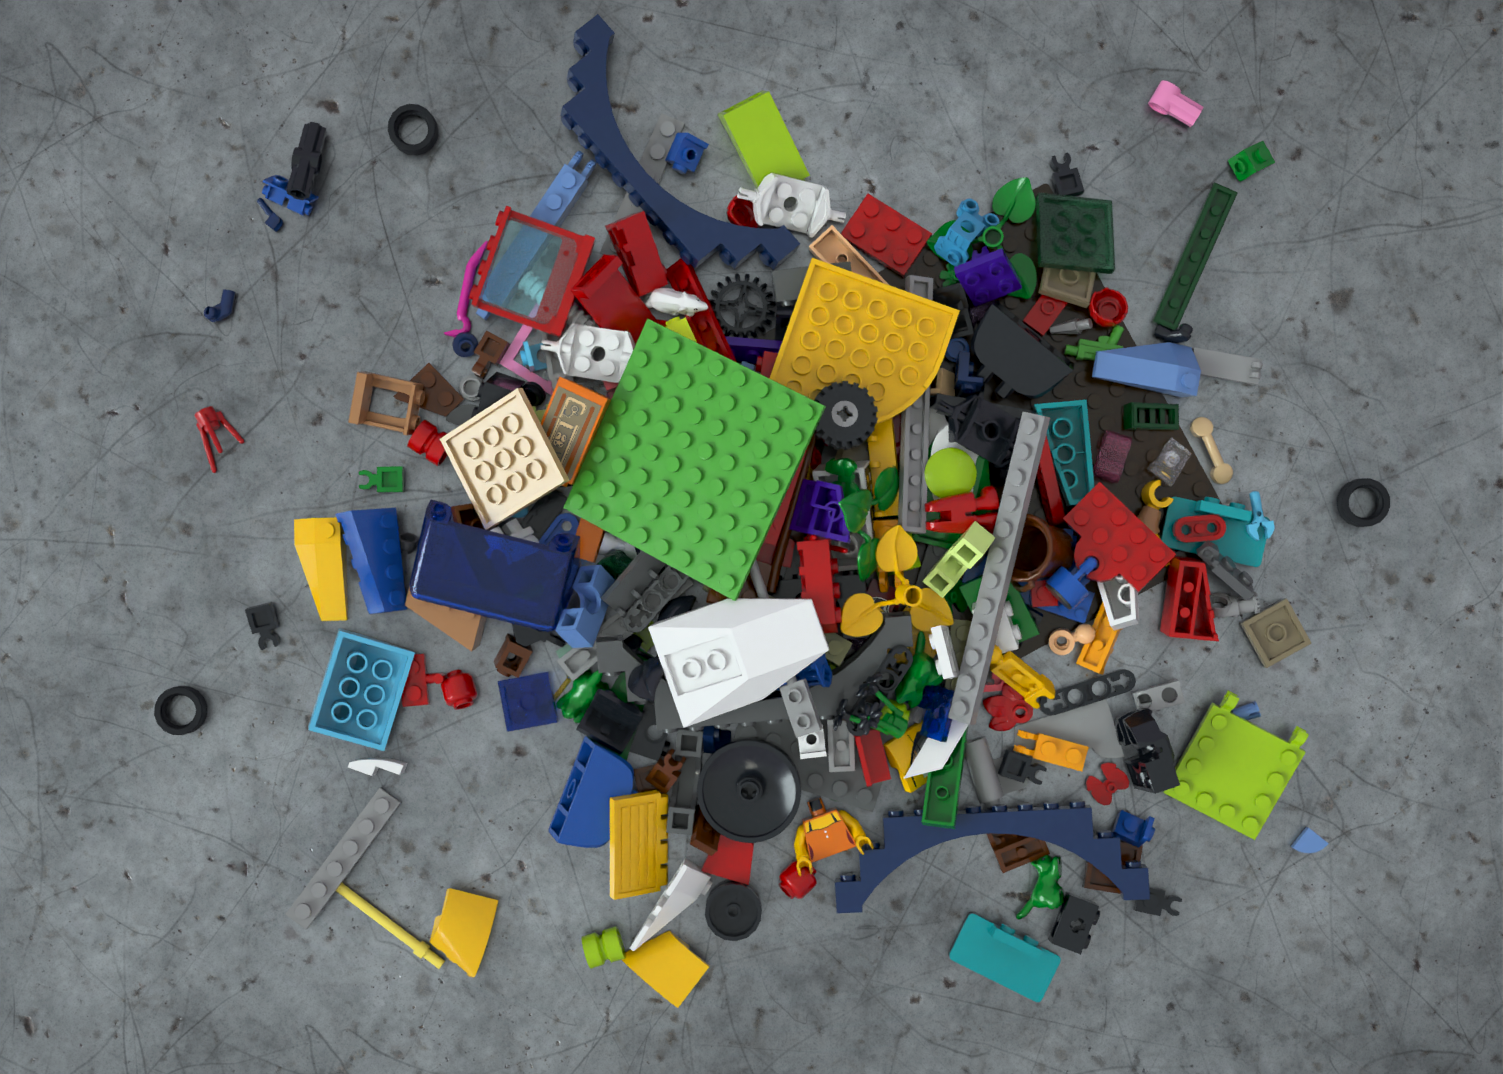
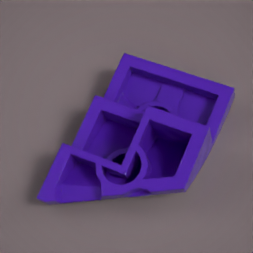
[789,479,851,543]

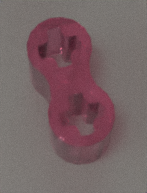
[1093,429,1132,484]

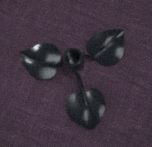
[621,595,697,701]

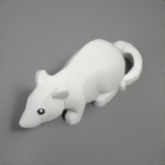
[643,288,708,317]

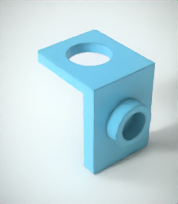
[520,341,547,372]

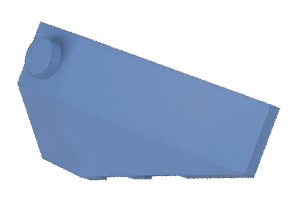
[1092,342,1201,397]

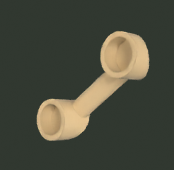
[1190,417,1233,484]

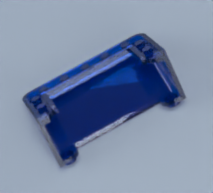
[409,499,580,632]

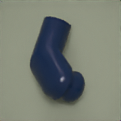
[204,289,236,322]

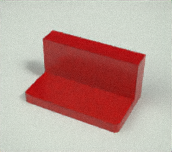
[854,729,891,787]

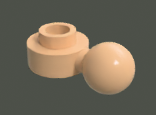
[1049,623,1095,655]

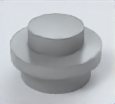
[459,375,484,401]

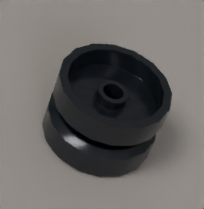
[705,879,762,941]

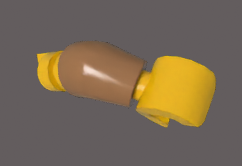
[1138,480,1174,566]

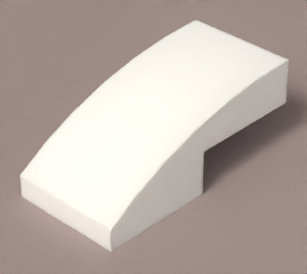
[348,757,407,776]

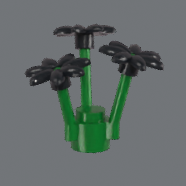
[833,671,908,739]

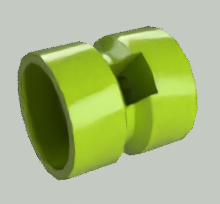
[581,926,626,969]

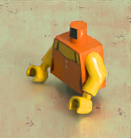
[794,797,874,876]

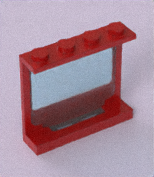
[469,206,596,338]

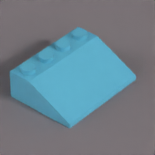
[308,628,415,751]

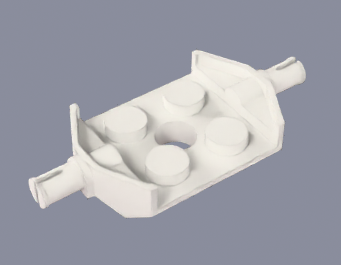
[541,323,635,383]

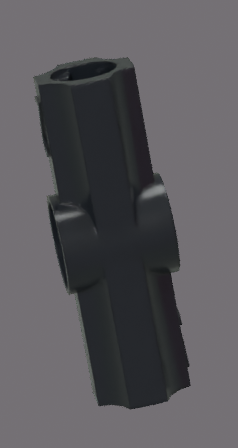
[287,122,327,200]

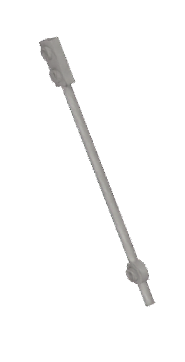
[749,559,823,738]

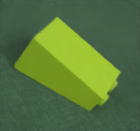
[717,90,810,189]

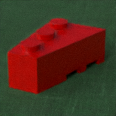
[1160,556,1219,642]

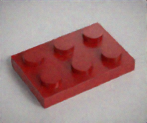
[841,193,932,278]

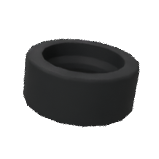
[388,104,438,155]
[1337,478,1390,527]
[154,686,207,735]

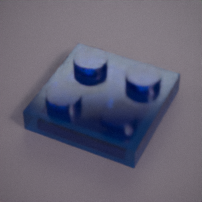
[498,672,559,732]

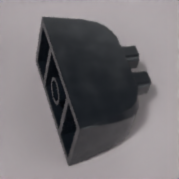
[971,300,1075,399]

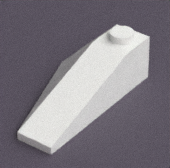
[629,857,713,951]

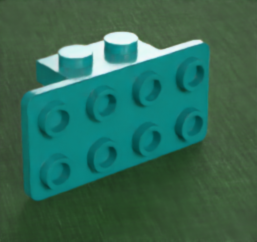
[1160,497,1270,567]
[949,913,1061,1002]

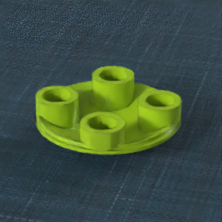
[924,448,977,498]

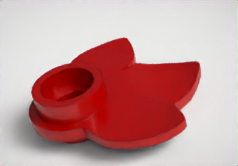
[983,683,1033,731]

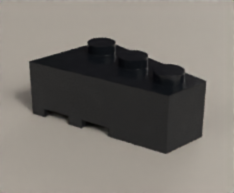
[471,372,526,418]

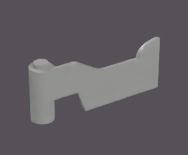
[965,699,1125,807]

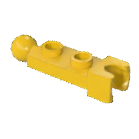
[990,645,1055,709]

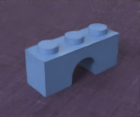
[555,565,616,648]

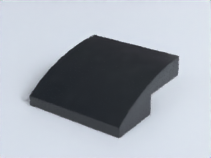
[933,282,975,340]

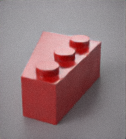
[605,211,668,296]
[797,539,842,633]

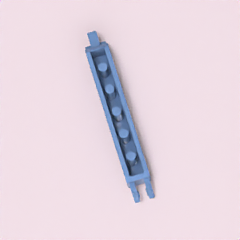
[476,151,597,320]

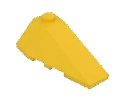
[294,517,348,621]

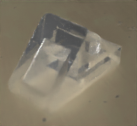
[1147,438,1192,486]

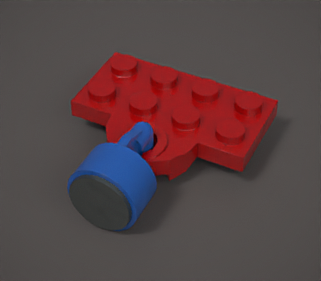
[1045,482,1176,610]

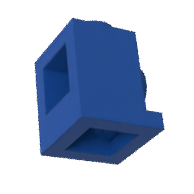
[665,133,709,174]

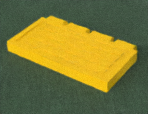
[610,790,668,900]

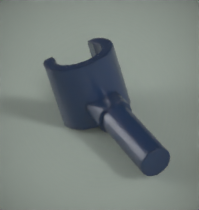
[257,198,283,232]

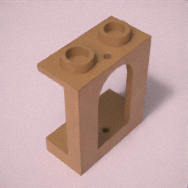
[348,371,425,435]

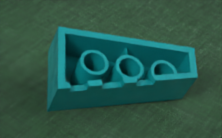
[1032,399,1094,506]

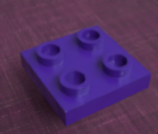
[954,246,1022,307]

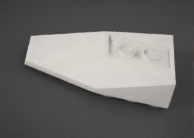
[648,598,829,728]

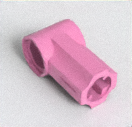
[1148,80,1203,127]

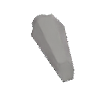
[1049,318,1093,334]

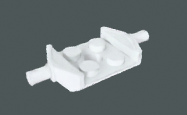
[737,173,846,238]

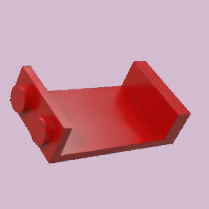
[570,254,667,345]

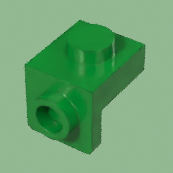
[1228,141,1275,182]

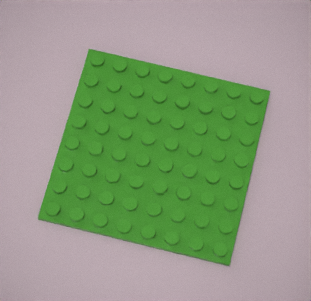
[563,319,826,601]

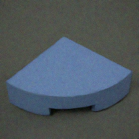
[1290,827,1329,853]

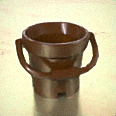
[1010,514,1075,592]

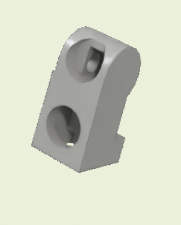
[1132,679,1185,710]

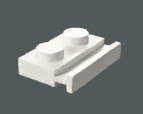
[929,625,959,679]

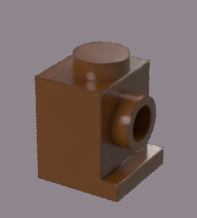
[494,633,533,678]

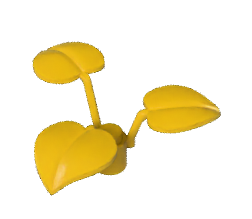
[840,525,954,637]

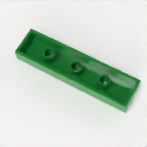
[921,695,969,829]

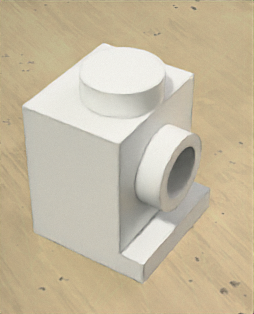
[798,725,827,759]

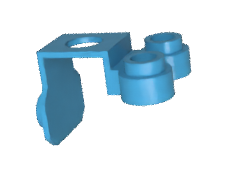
[934,199,999,266]

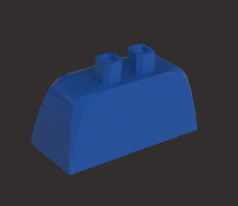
[548,736,639,848]

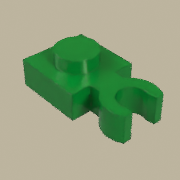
[359,466,404,493]

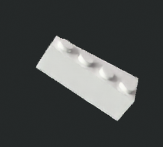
[1097,575,1139,631]

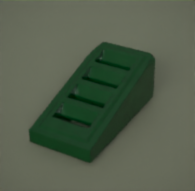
[1123,402,1179,430]

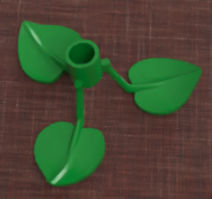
[927,177,1036,299]
[838,466,899,582]

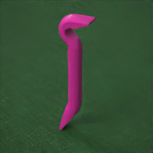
[444,240,488,337]

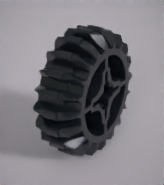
[708,273,776,339]

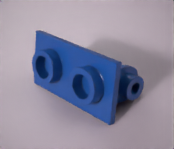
[262,175,319,215]

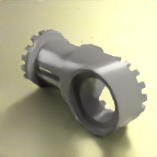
[1210,591,1261,619]

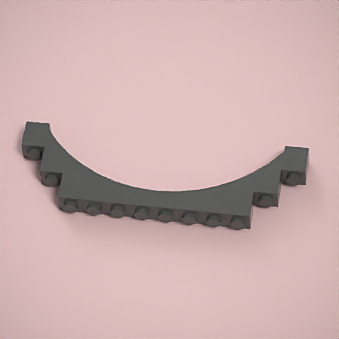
[596,611,913,733]

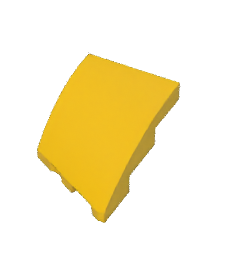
[430,888,498,978]
[622,930,709,1008]

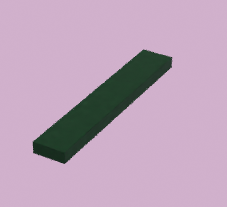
[1151,182,1238,330]

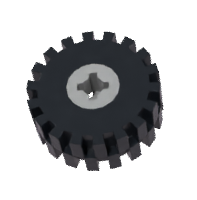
[814,381,878,450]

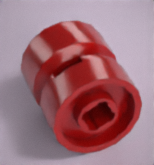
[407,420,448,466]

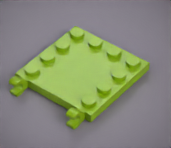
[1163,690,1309,840]

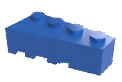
[335,507,407,614]

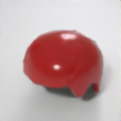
[727,195,760,228]
[1089,287,1128,327]

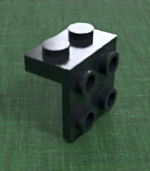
[576,689,644,755]

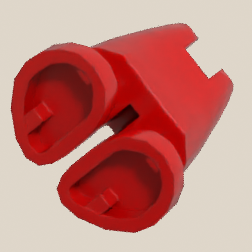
[924,486,999,535]

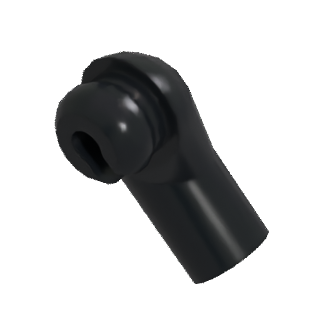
[1153,323,1193,343]

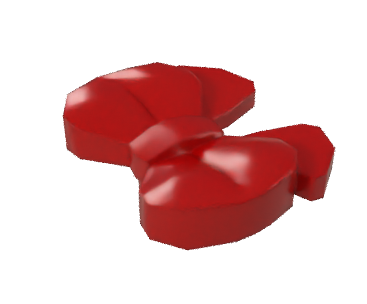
[1086,762,1130,806]

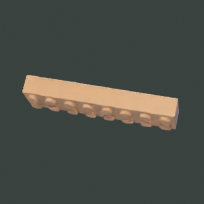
[808,225,889,285]

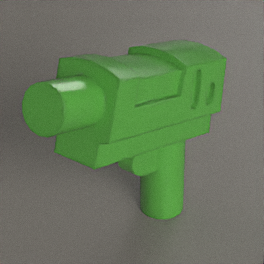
[1064,325,1125,361]

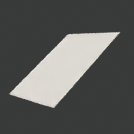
[903,703,968,779]

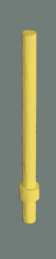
[336,883,445,969]

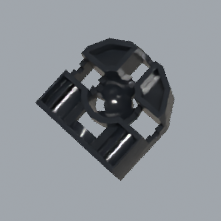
[1115,708,1180,794]

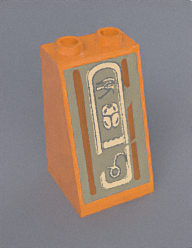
[541,377,611,487]

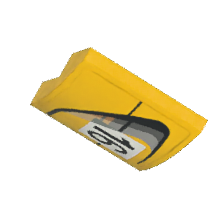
[883,720,931,793]

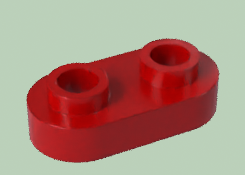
[1172,515,1226,543]

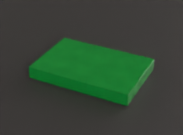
[959,574,1040,643]

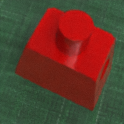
[701,834,754,885]

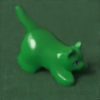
[890,631,943,708]
[556,668,610,723]
[1016,855,1064,920]

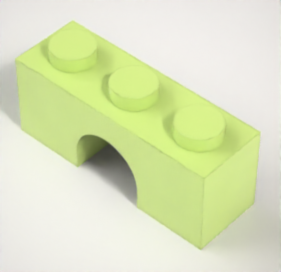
[922,521,995,598]

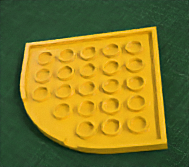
[770,258,960,425]

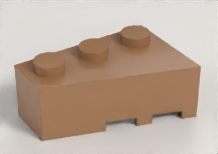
[405,576,490,651]

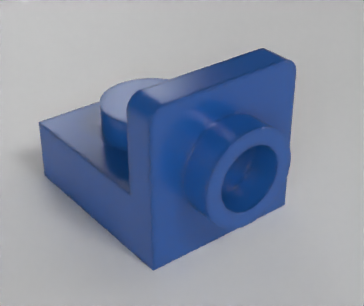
[1112,810,1155,848]

